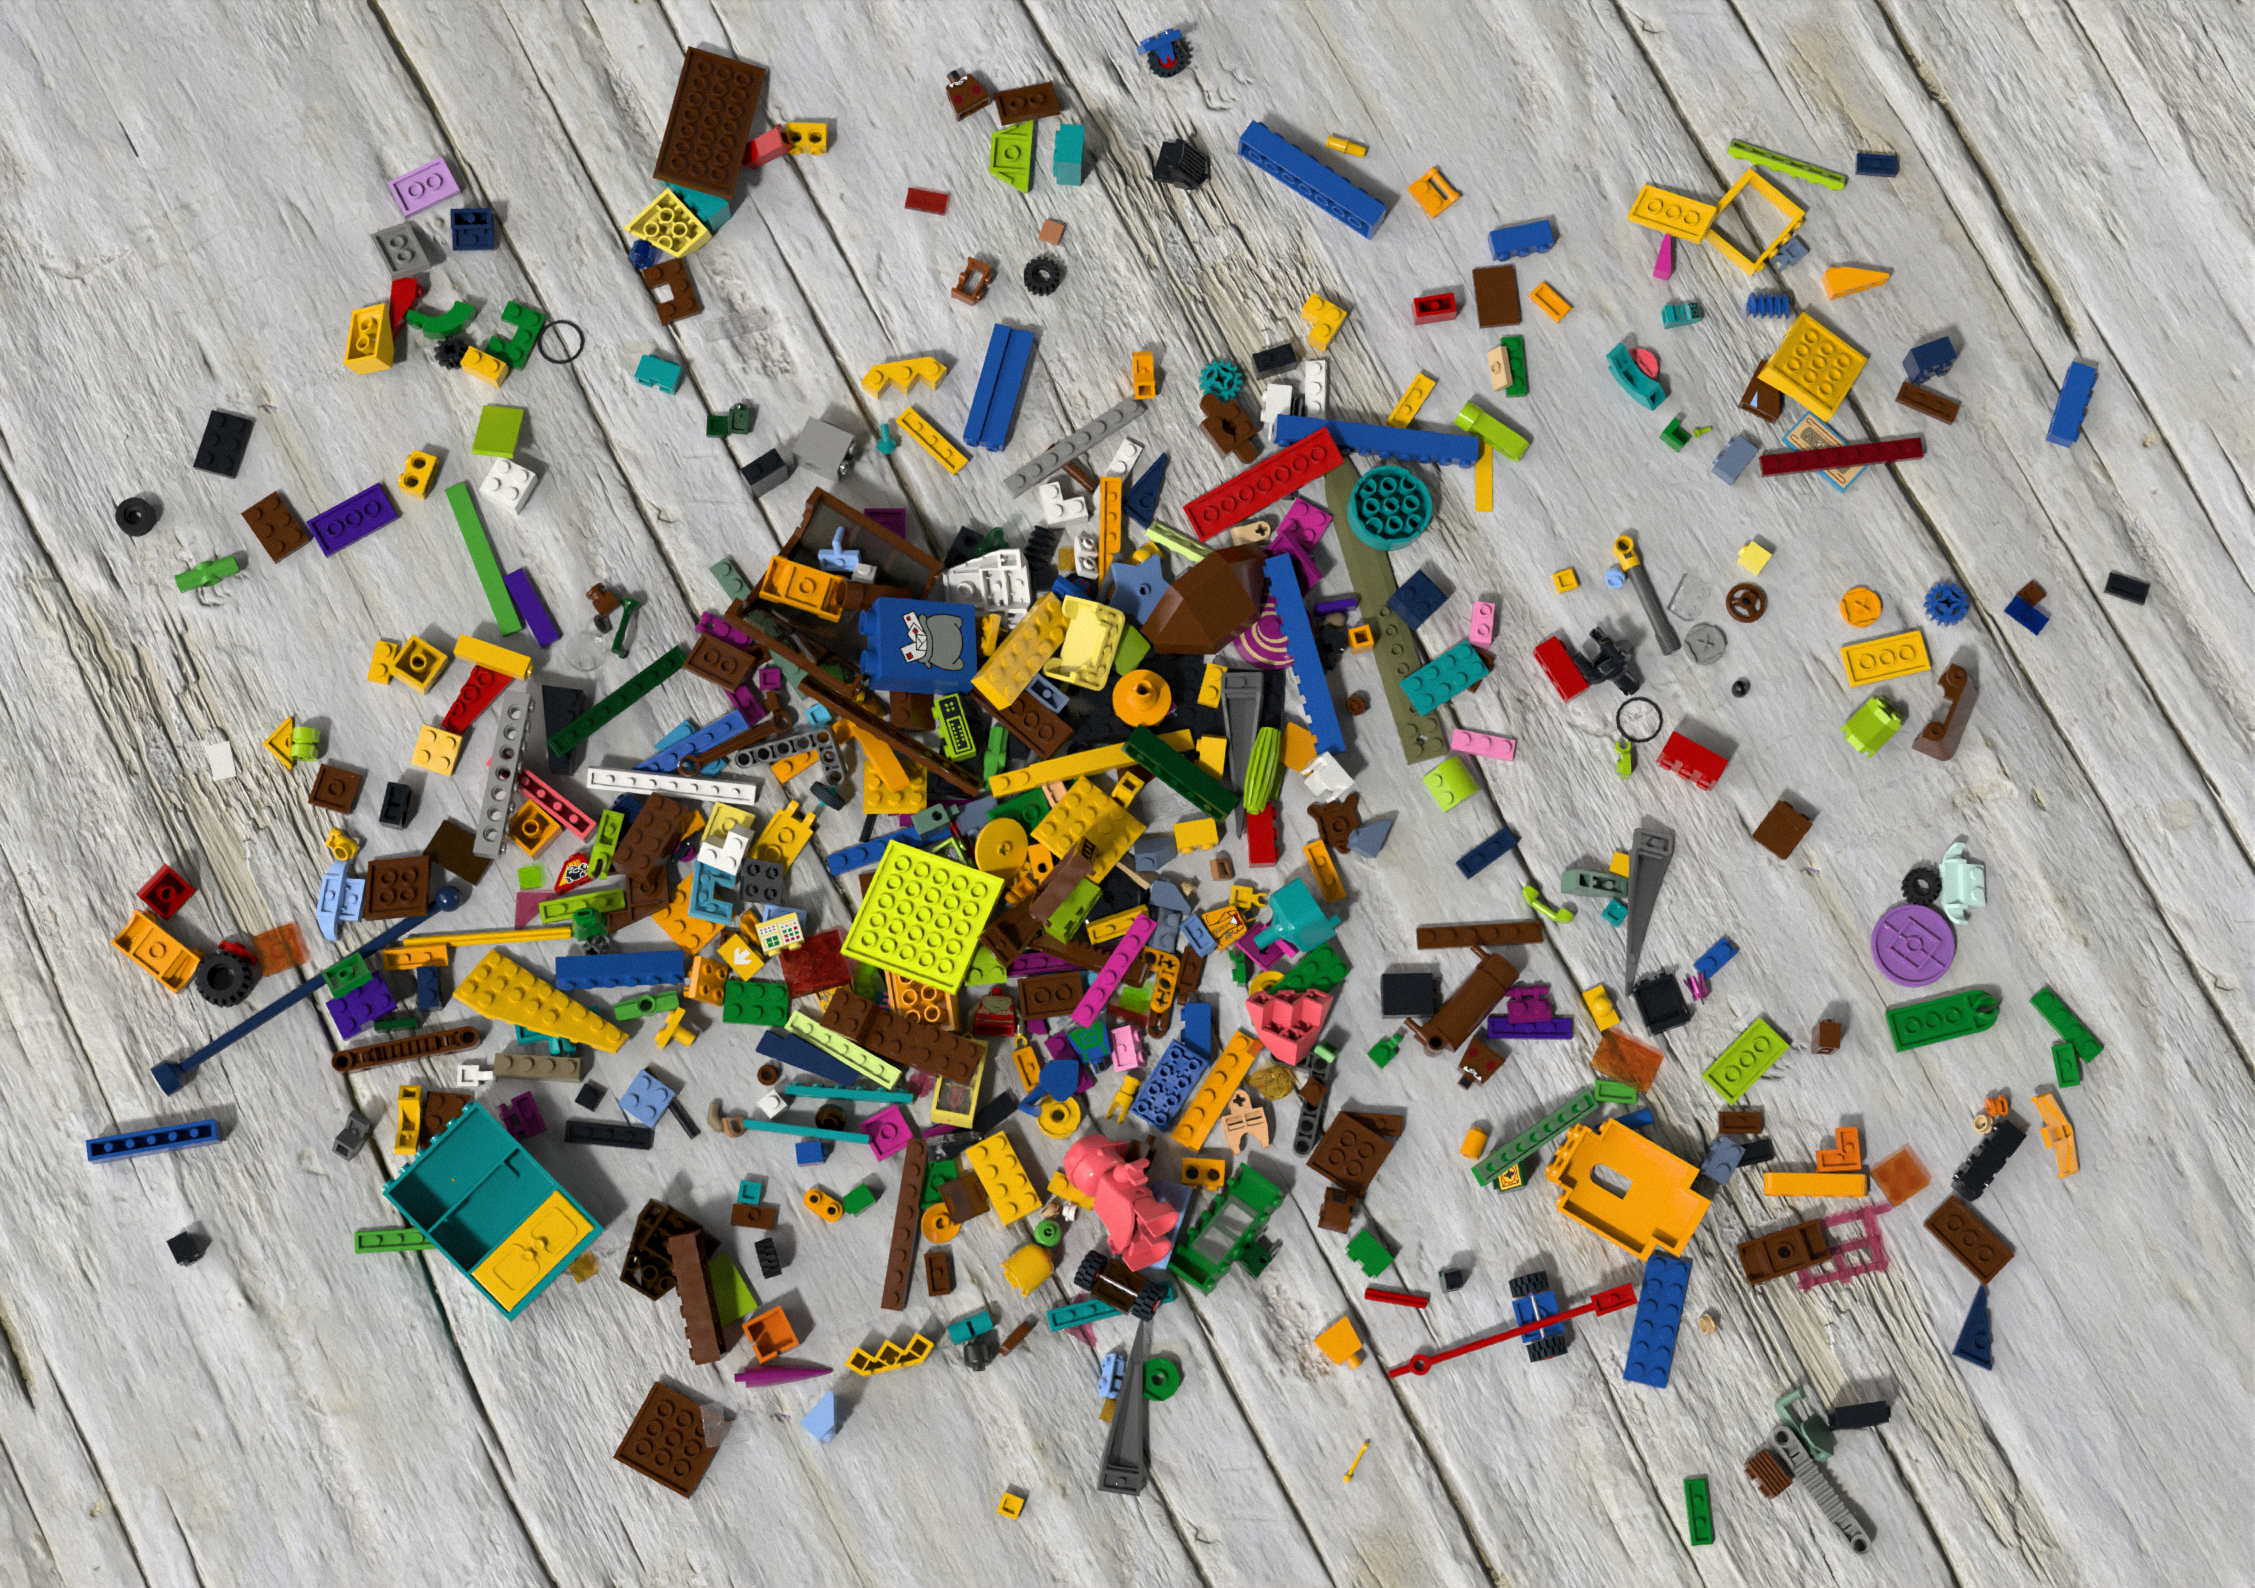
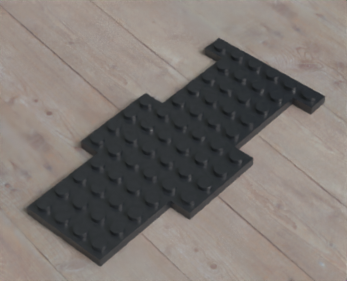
[1009,644,1283,765]

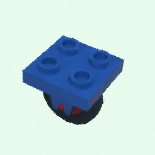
[1050,573,1098,603]

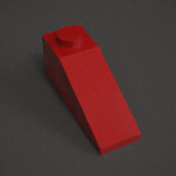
[389,277,423,342]

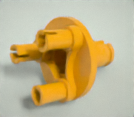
[1113,670,1171,727]

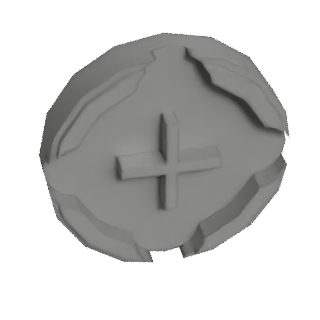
[1684,624,1725,666]

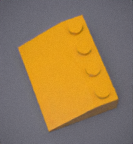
[885,970,963,1034]

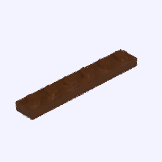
[1416,922,1543,950]

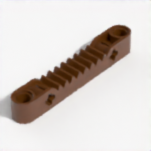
[1027,924,1150,988]
[331,1026,482,1075]

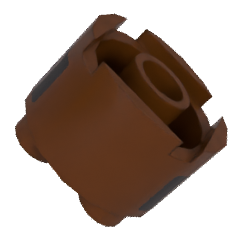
[1317,1186,1356,1234]

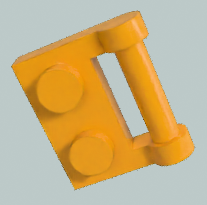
[1407,166,1461,220]

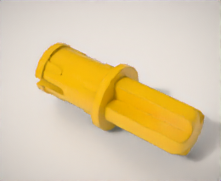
[1326,135,1366,158]

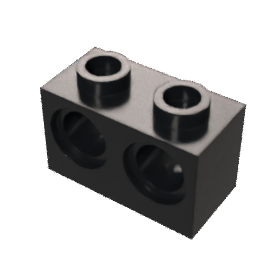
[944,525,986,569]
[379,781,412,831]

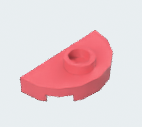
[1628,348,1658,381]

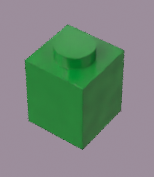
[842,1183,877,1217]

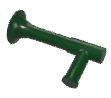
[611,598,641,659]

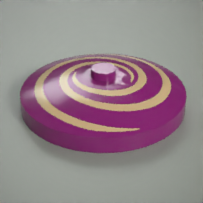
[1232,590,1314,671]

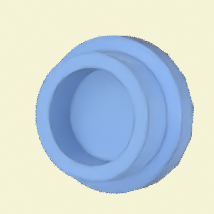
[1605,567,1626,588]

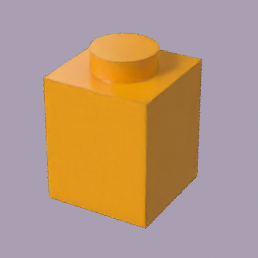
[1347,624,1374,655]

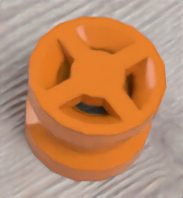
[1985,1095,2008,1118]

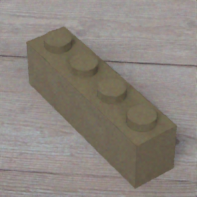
[493,1053,583,1083]

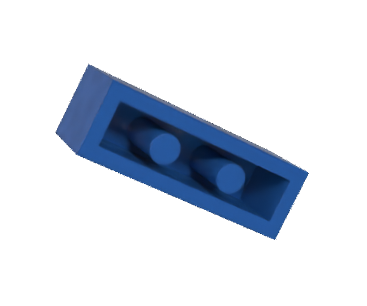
[1488,220,1554,262]
[1180,1003,1211,1069]

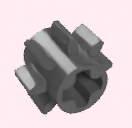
[582,934,610,955]

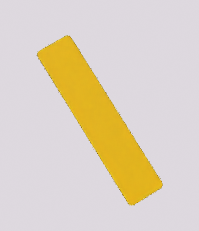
[1475,436,1493,512]

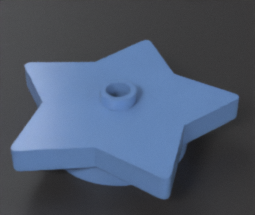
[1107,554,1170,627]

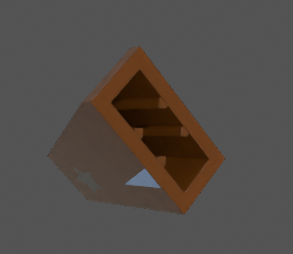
[1738,359,1779,425]

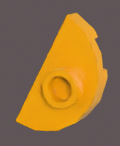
[740,908,761,946]

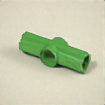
[175,554,240,593]
[982,726,1009,791]
[614,990,680,1022]

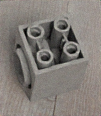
[792,416,858,483]

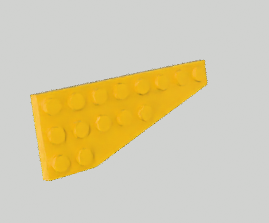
[453,949,629,1054]

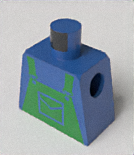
[1066,1020,1111,1074]

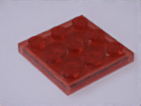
[779,929,852,1000]

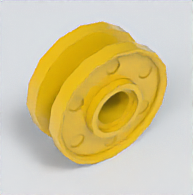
[1036,1095,1081,1140]

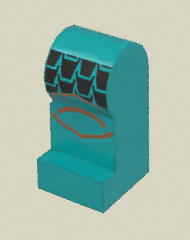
[1661,303,1702,329]

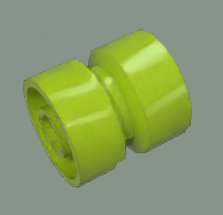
[290,727,321,762]

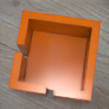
[742,1305,801,1366]

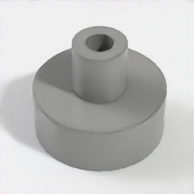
[587,615,609,637]

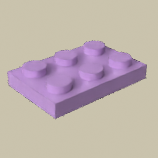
[387,156,461,219]

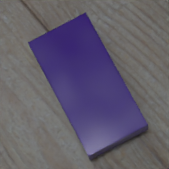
[1313,598,1356,617]

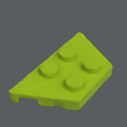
[989,120,1034,194]

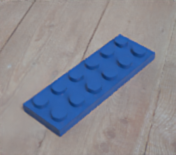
[1622,1254,1691,1389]

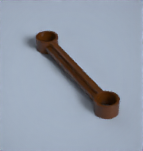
[678,712,792,778]

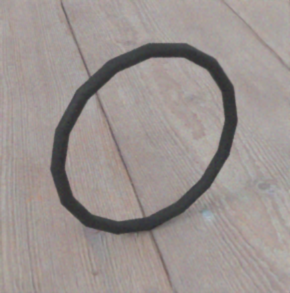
[537,320,584,364]
[1616,697,1663,743]

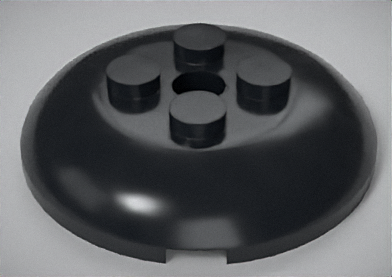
[1078,866,1148,941]

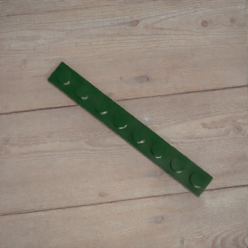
[546,645,687,758]

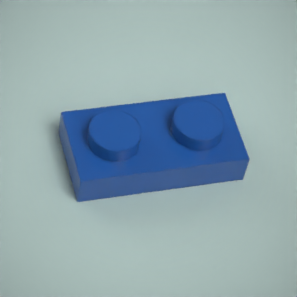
[1693,937,1738,981]

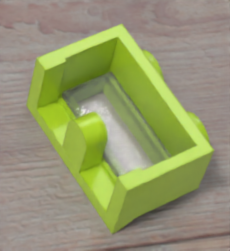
[932,837,977,869]

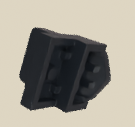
[1153,138,1209,191]

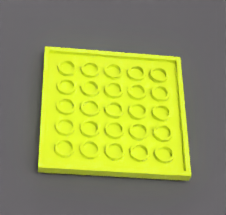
[840,839,1006,995]

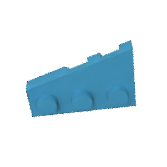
[654,719,727,779]

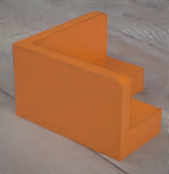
[1814,1127,1861,1174]

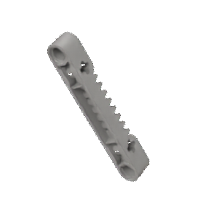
[1769,1426,1872,1557]

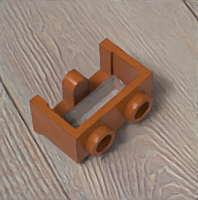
[951,256,993,307]

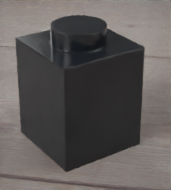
[166,1231,201,1267]

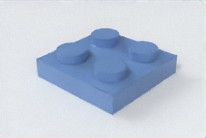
[618,1069,677,1128]

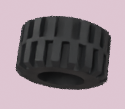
[195,951,253,1008]

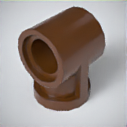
[586,583,621,618]

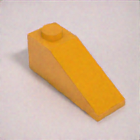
[1821,266,1890,301]

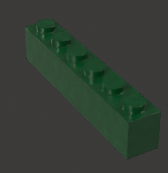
[1120,724,1240,824]

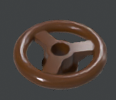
[1726,583,1766,623]

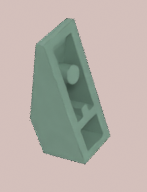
[1561,869,1627,899]

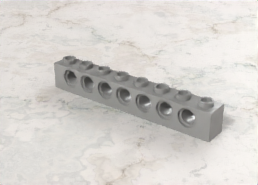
[473,690,535,860]

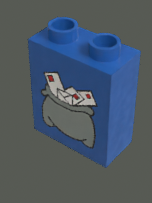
[859,597,977,696]

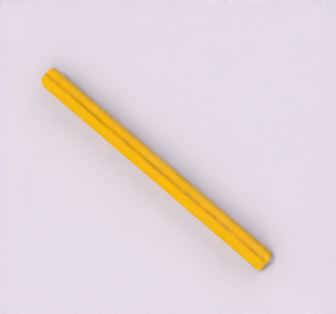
[403,927,572,947]

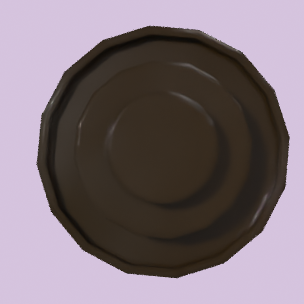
[815,1104,847,1131]

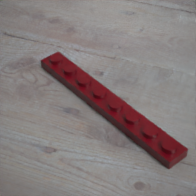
[1759,437,1924,478]

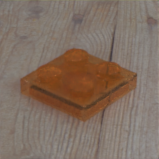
[251,923,306,978]
[1869,1149,1930,1209]

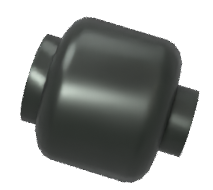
[963,1339,992,1372]

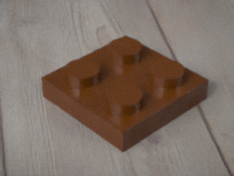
[308,763,362,816]

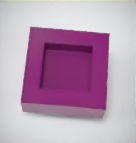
[759,668,781,691]

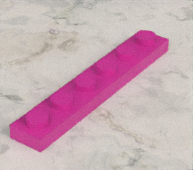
[1071,913,1158,1030]

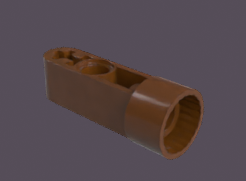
[835,579,913,610]

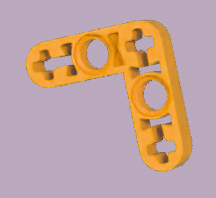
[1136,946,1180,1013]

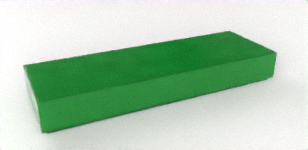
[1683,1478,1713,1546]

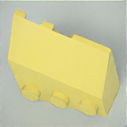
[623,188,712,258]

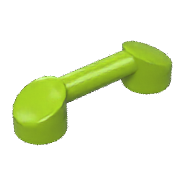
[1522,885,1574,923]

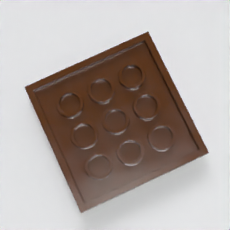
[613,1381,732,1499]

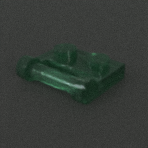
[973,527,1010,558]

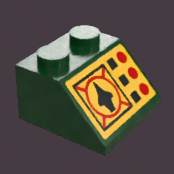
[1489,1148,1528,1195]

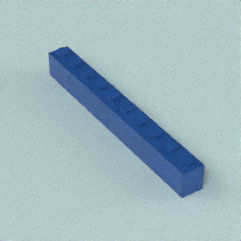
[1273,414,1479,469]
[1263,553,1347,757]

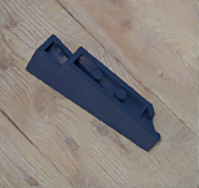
[756,1030,860,1087]

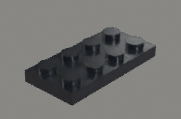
[932,715,988,800]

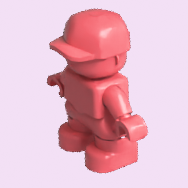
[1063,1134,1179,1272]

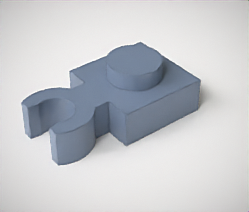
[1771,237,1808,272]

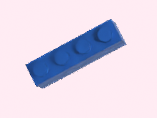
[2045,361,2097,448]

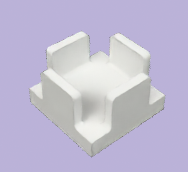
[1300,751,1355,803]

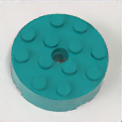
[1346,466,1432,551]

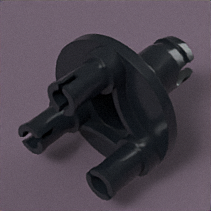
[1571,626,1641,696]

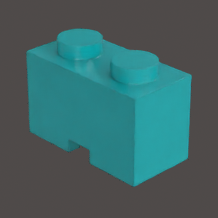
[634,354,683,395]

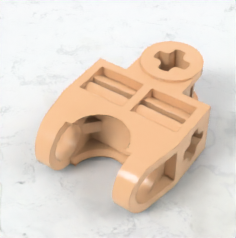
[1221,1090,1269,1156]

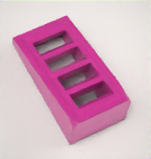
[1653,233,1671,280]

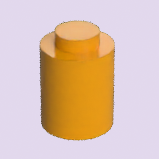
[1459,1127,1488,1161]

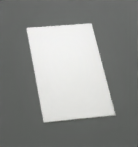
[207,741,237,781]

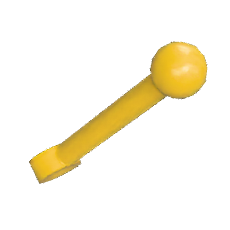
[1343,1441,1369,1483]

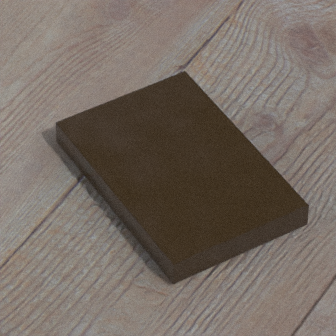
[422,819,494,887]

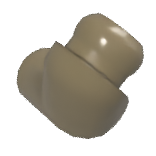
[707,1103,725,1133]

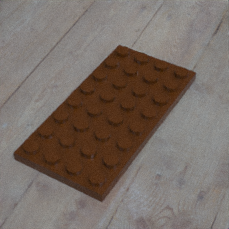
[652,46,766,201]

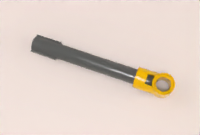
[1612,535,1679,656]

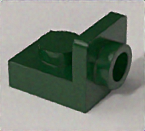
[727,403,751,435]

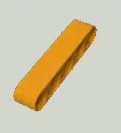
[1763,1173,1867,1198]

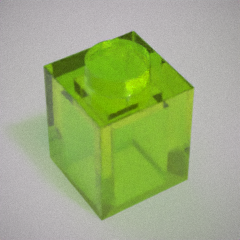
[1117,987,1150,1017]

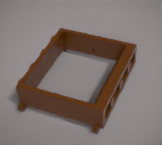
[1028,835,1101,928]

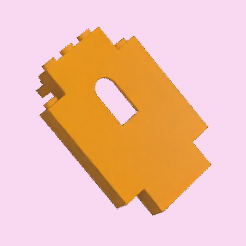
[1544,1118,1711,1263]

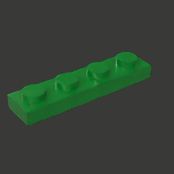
[2029,987,2104,1064]

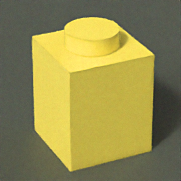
[1737,541,1772,576]

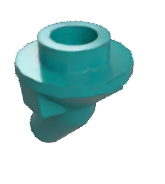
[876,424,896,454]

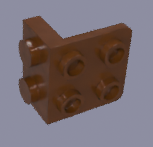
[1752,800,1813,860]

